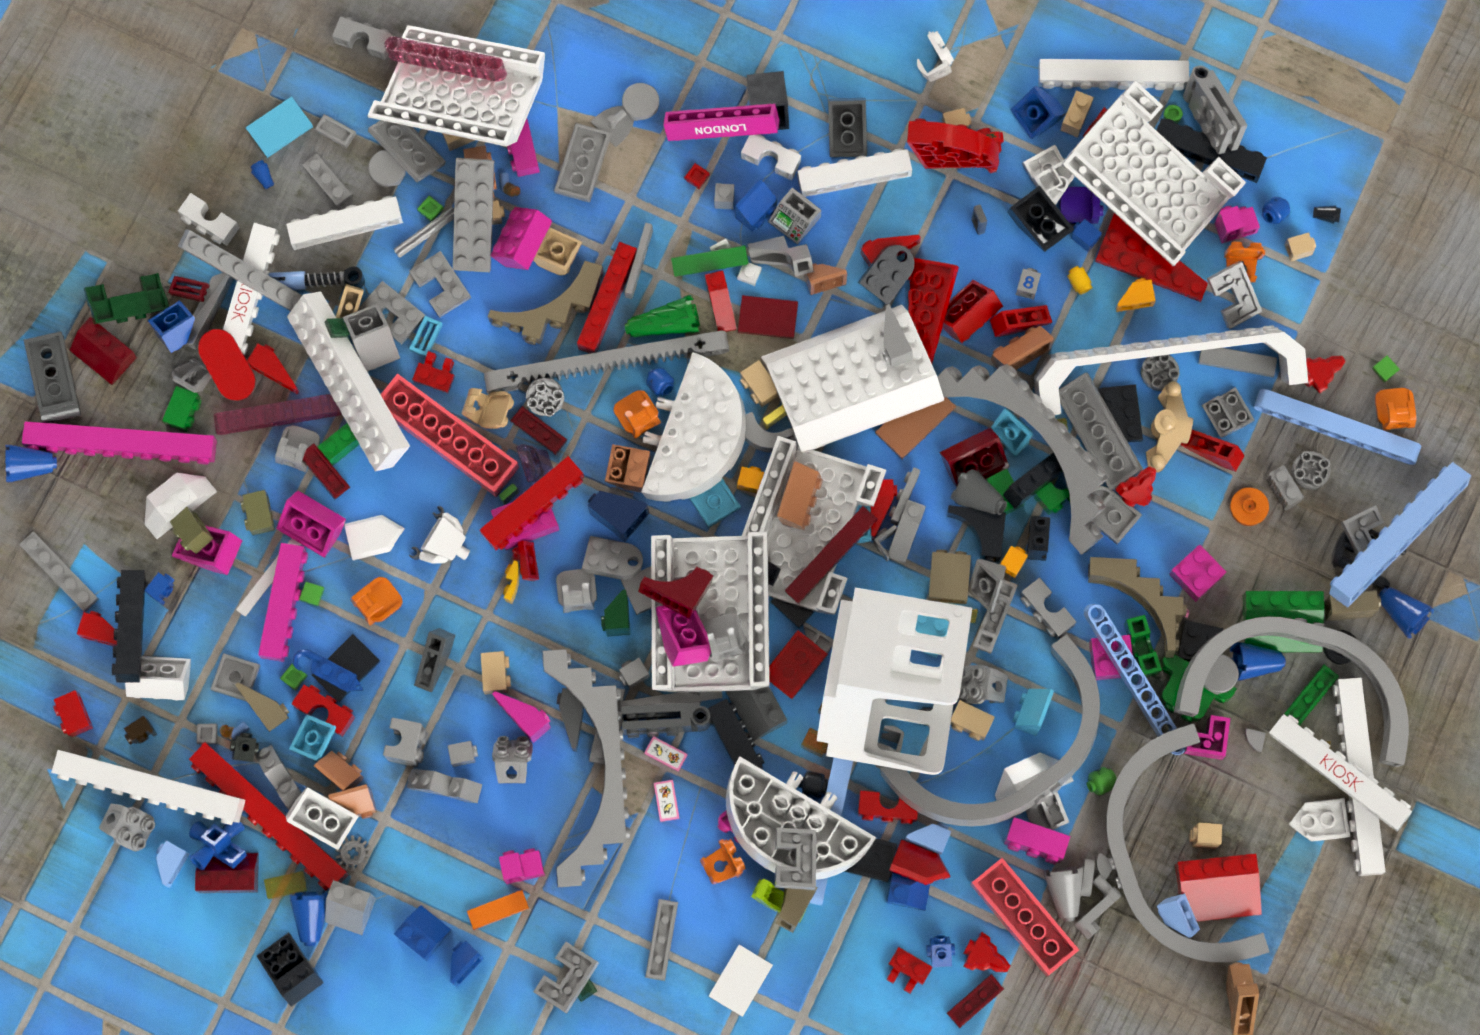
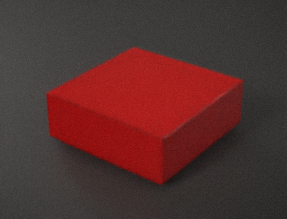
[684,163,710,189]

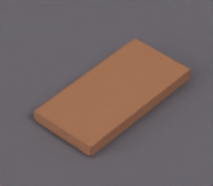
[875,397,956,459]

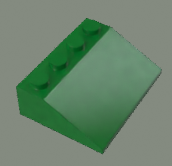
[1242,591,1324,653]

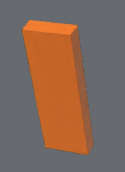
[467,890,529,930]

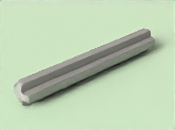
[394,207,454,258]

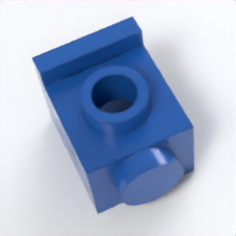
[144,572,175,605]

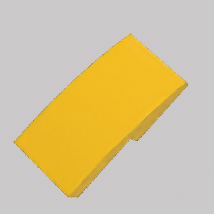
[503,560,520,604]

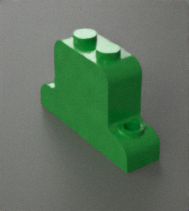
[1160,654,1237,723]

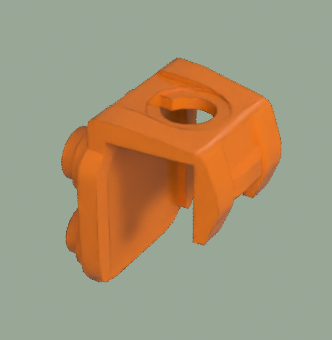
[1224,242,1265,283]
[1375,388,1416,431]
[614,390,661,439]
[351,577,403,626]
[700,839,746,884]

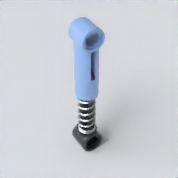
[269,266,365,290]

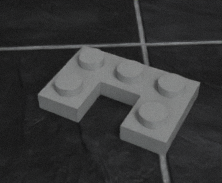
[409,251,471,318]
[1207,261,1263,329]
[358,281,426,345]
[1340,505,1402,561]
[775,827,817,890]
[533,942,599,1014]

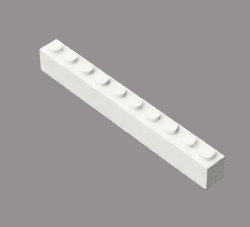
[1332,678,1385,876]
[51,750,245,825]

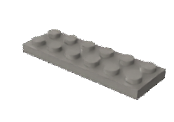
[453,158,495,273]
[1059,373,1143,490]

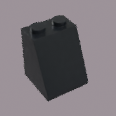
[746,71,789,130]

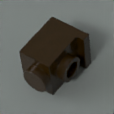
[124,715,157,745]

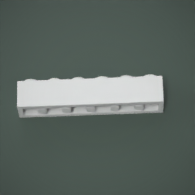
[797,148,912,197]
[286,196,403,250]

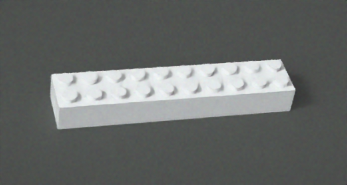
[287,291,410,471]

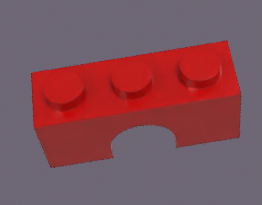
[291,685,355,737]
[858,790,918,825]

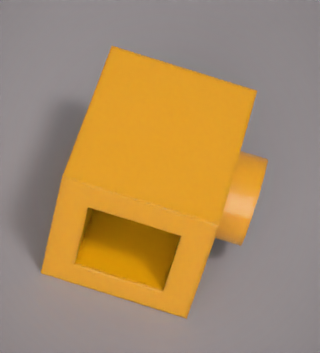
[737,466,764,494]
[1000,546,1028,578]

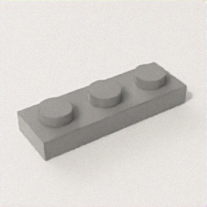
[302,154,352,208]
[889,467,921,526]

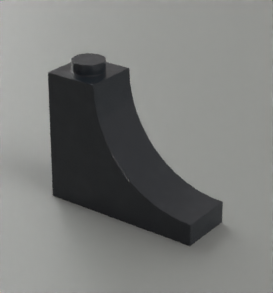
[947,505,1006,563]

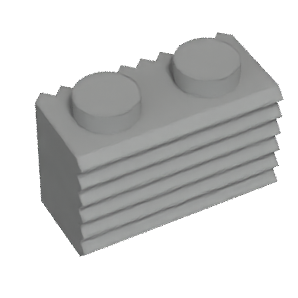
[1266,465,1304,510]

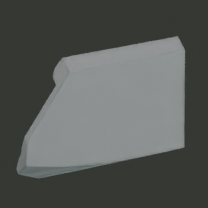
[171,358,212,393]
[1026,792,1069,830]

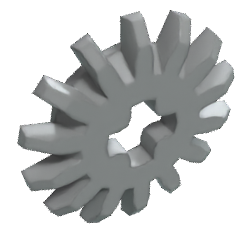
[335,835,371,871]

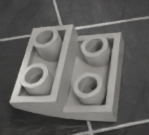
[1202,387,1255,438]

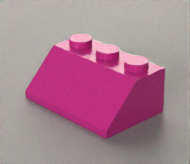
[276,491,346,558]

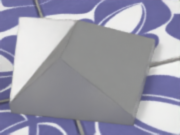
[968,559,1006,612]

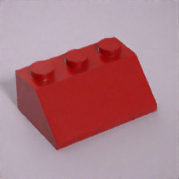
[942,280,1003,343]

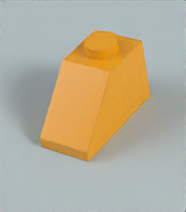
[1116,278,1156,312]

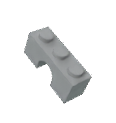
[332,17,394,60]
[1020,577,1076,639]

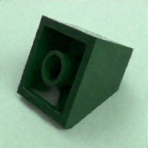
[601,590,630,637]

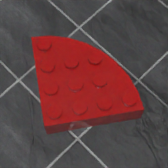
[907,118,999,169]

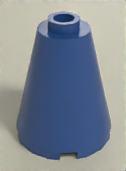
[5,444,57,482]
[1379,587,1434,639]
[1230,642,1286,681]
[290,891,328,946]

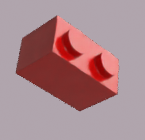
[53,690,93,737]

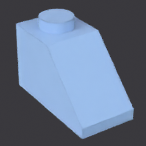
[905,823,951,855]
[156,841,190,888]
[1157,893,1200,938]

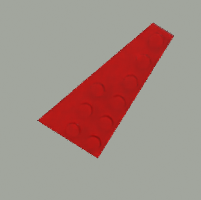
[1095,213,1208,302]
[908,258,959,364]

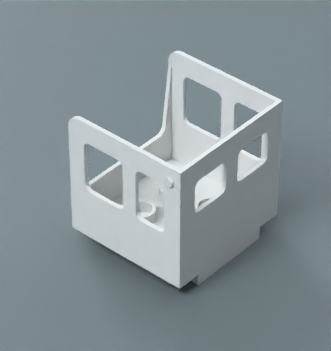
[817,587,972,775]

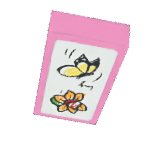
[644,737,688,772]
[654,780,680,822]

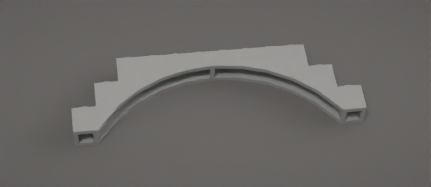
[937,364,1109,555]
[542,649,630,887]

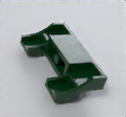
[84,273,169,324]

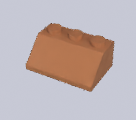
[991,326,1054,370]
[777,461,823,530]

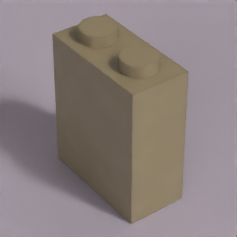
[928,550,971,604]
[1324,590,1381,621]

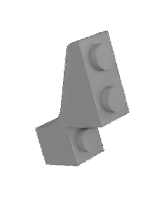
[747,236,814,276]
[255,745,302,810]
[407,769,482,803]

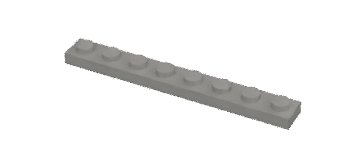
[178,229,302,311]

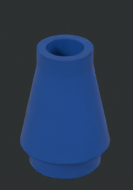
[250,160,274,189]

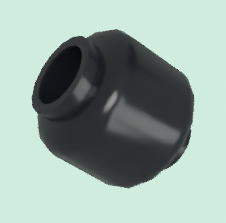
[798,771,828,798]

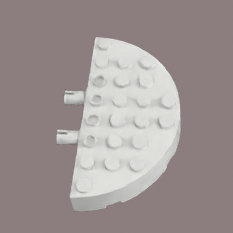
[642,353,746,502]
[726,756,876,880]

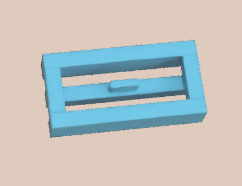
[409,316,443,357]

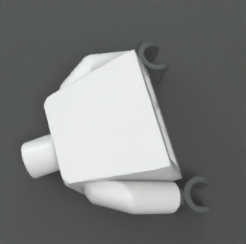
[409,506,470,564]

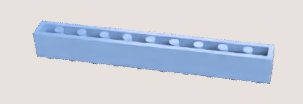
[1329,462,1471,608]

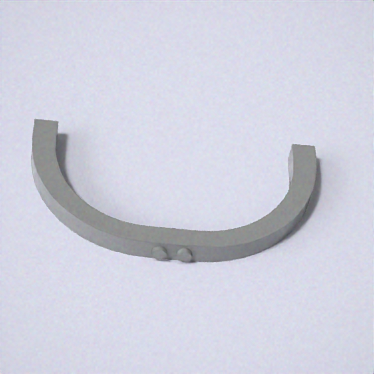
[1174,617,1409,767]
[880,635,1100,826]
[1107,723,1270,962]

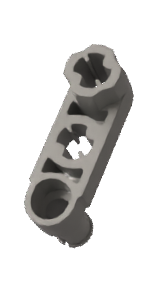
[1075,874,1122,940]

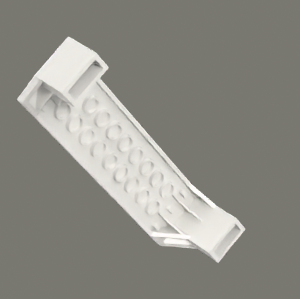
[1034,325,1308,415]

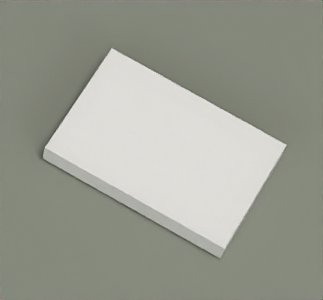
[709,945,773,1017]

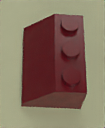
[69,317,137,385]
[940,427,1009,488]
[195,853,259,893]

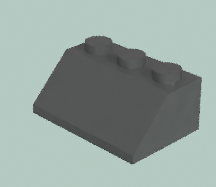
[726,686,787,741]

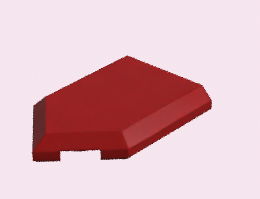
[889,839,951,885]

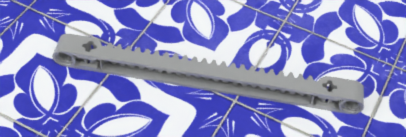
[484,331,730,394]

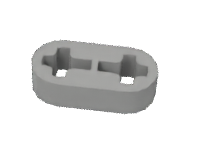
[1081,859,1095,897]

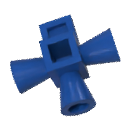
[189,821,247,870]

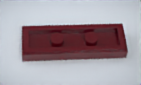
[510,406,567,455]
[302,443,350,500]
[946,974,1004,1029]

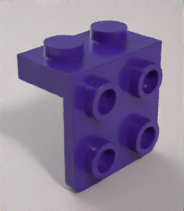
[1060,187,1104,224]

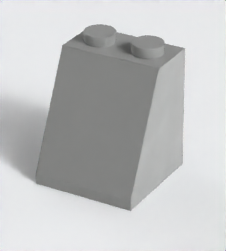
[343,303,400,371]
[325,880,376,935]

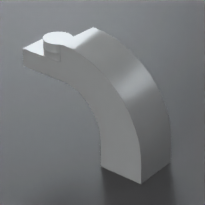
[745,412,796,453]

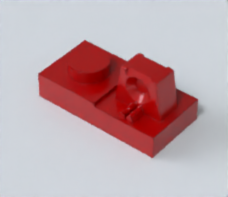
[512,540,539,581]

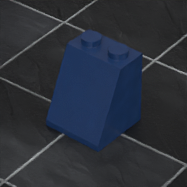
[588,491,649,542]

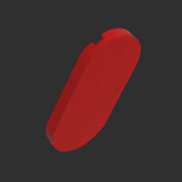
[198,329,256,401]

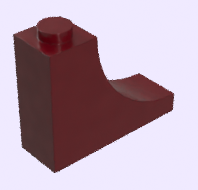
[638,566,714,619]

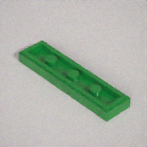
[671,245,749,277]
[1277,664,1339,726]

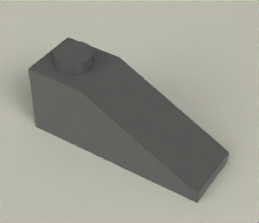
[414,628,456,692]
[557,688,584,752]

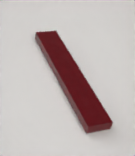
[785,506,878,604]

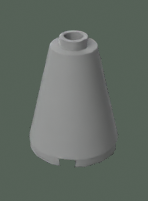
[1044,866,1083,922]

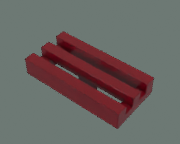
[168,276,210,302]

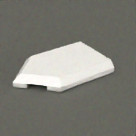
[344,515,405,561]
[1289,798,1350,842]

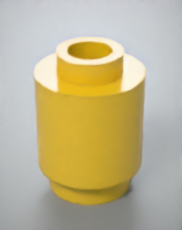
[1067,266,1093,295]

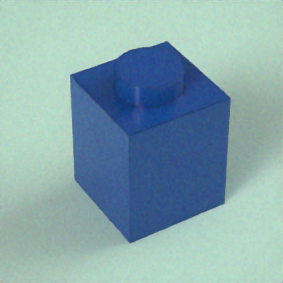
[1071,219,1102,252]

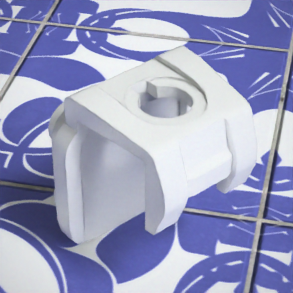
[917,31,954,82]

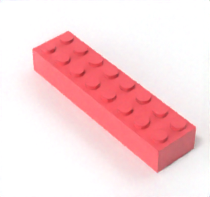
[380,374,519,497]

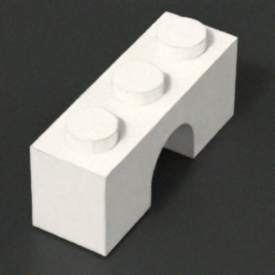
[741,134,801,181]
[178,193,240,246]

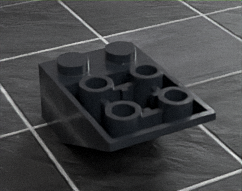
[257,932,324,1007]

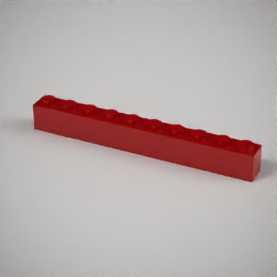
[189,742,349,891]

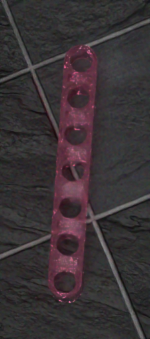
[384,37,507,82]
[213,394,342,435]

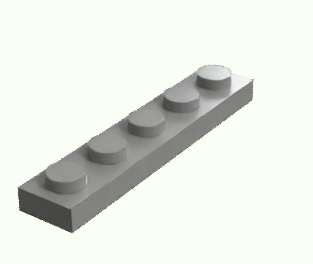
[19,531,99,612]

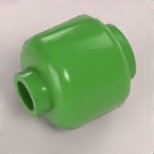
[1086,767,1117,796]

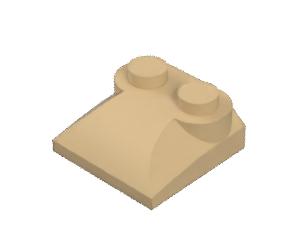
[533,227,582,276]

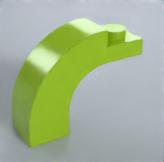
[751,879,806,923]

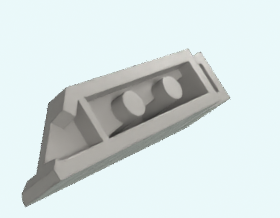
[185,273,234,350]

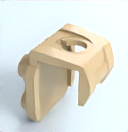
[461,388,514,429]

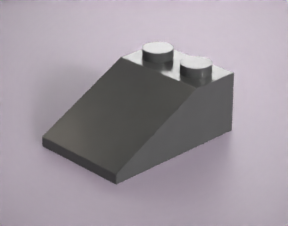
[828,98,867,157]

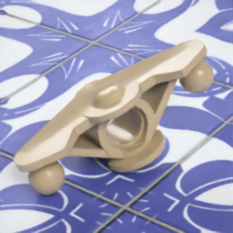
[1145,382,1193,473]

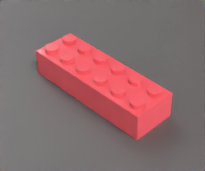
[971,858,1079,977]

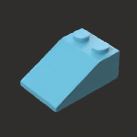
[1013,689,1054,736]

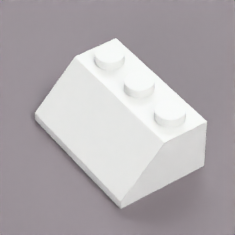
[125,656,191,701]
[286,787,358,850]

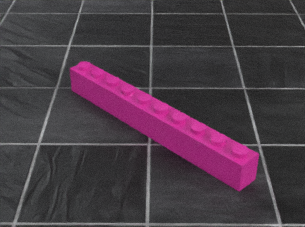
[22,421,217,465]

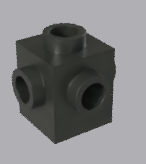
[230,733,259,762]

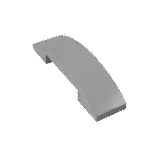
[973,579,1018,654]

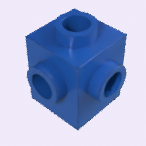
[926,935,955,968]

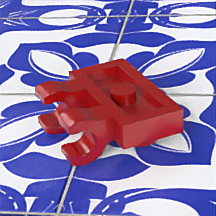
[412,351,455,393]
[887,947,932,994]

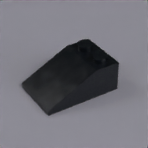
[1007,185,1074,252]

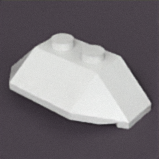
[145,473,217,539]
[995,752,1074,800]

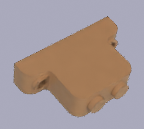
[1226,962,1259,1035]

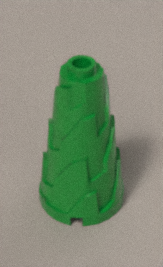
[625,295,700,337]

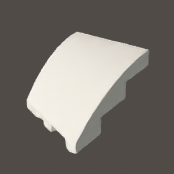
[1022,145,1075,205]

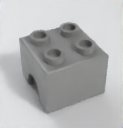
[383,718,428,767]

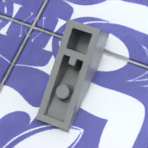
[882,304,913,368]
[888,500,926,564]

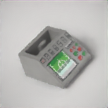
[768,188,821,245]

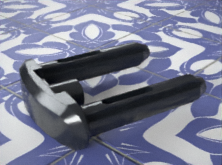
[1331,529,1407,589]

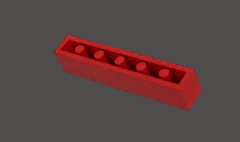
[577,242,637,354]
[479,456,584,551]

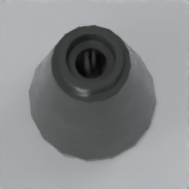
[951,470,1007,515]

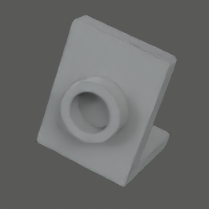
[873,525,897,562]

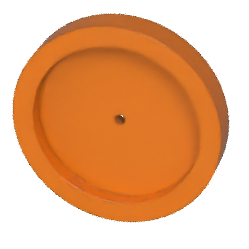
[1230,487,1269,526]

